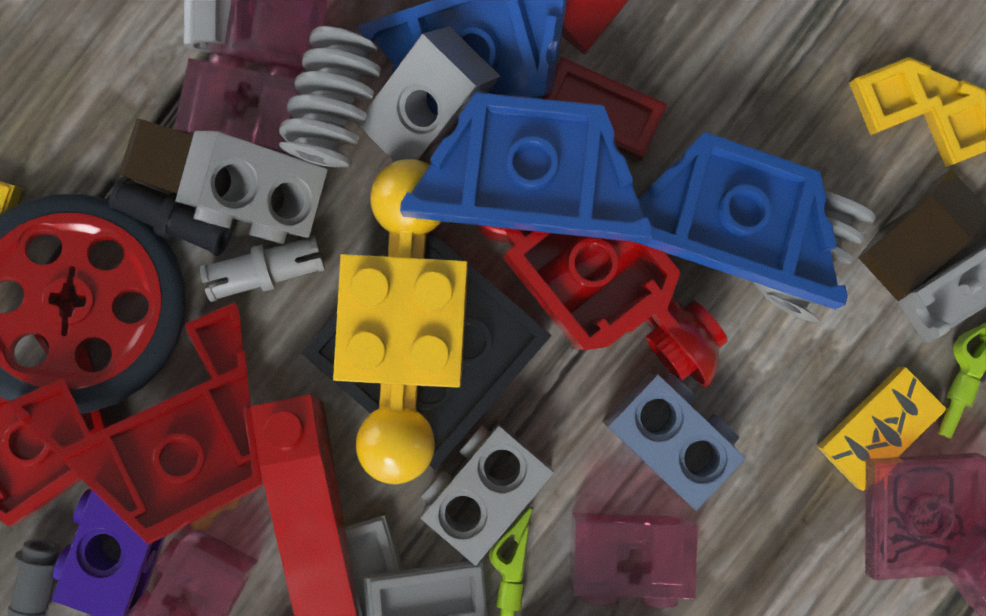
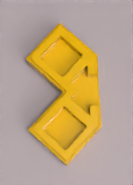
[849,57,986,167]

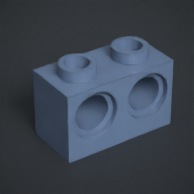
[603,372,746,511]

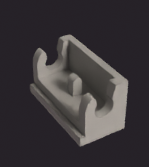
[897,236,986,343]

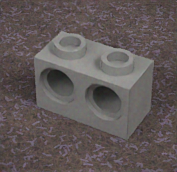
[175,131,328,244]
[420,421,554,566]

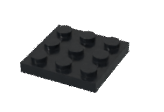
[301,231,552,470]

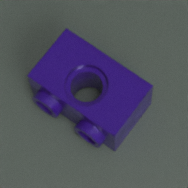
[51,489,166,616]

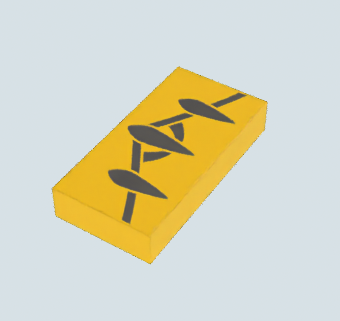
[816,366,947,491]

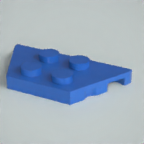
[358,0,567,116]
[400,92,652,243]
[636,132,848,310]

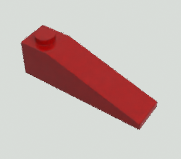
[250,394,360,616]

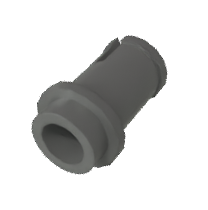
[7,540,61,616]

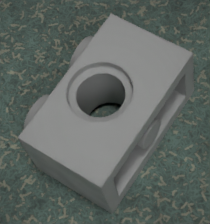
[356,26,501,165]

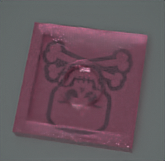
[865,453,986,581]

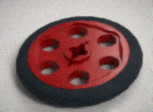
[0,194,186,414]

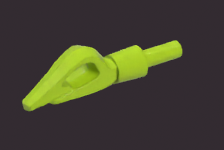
[937,322,986,439]
[489,507,534,616]

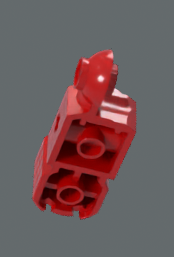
[475,96,728,388]

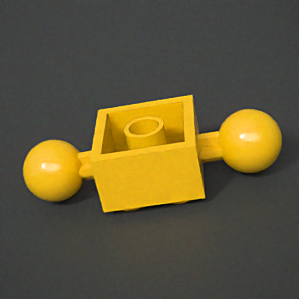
[333,159,468,484]

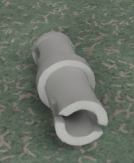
[200,234,326,302]

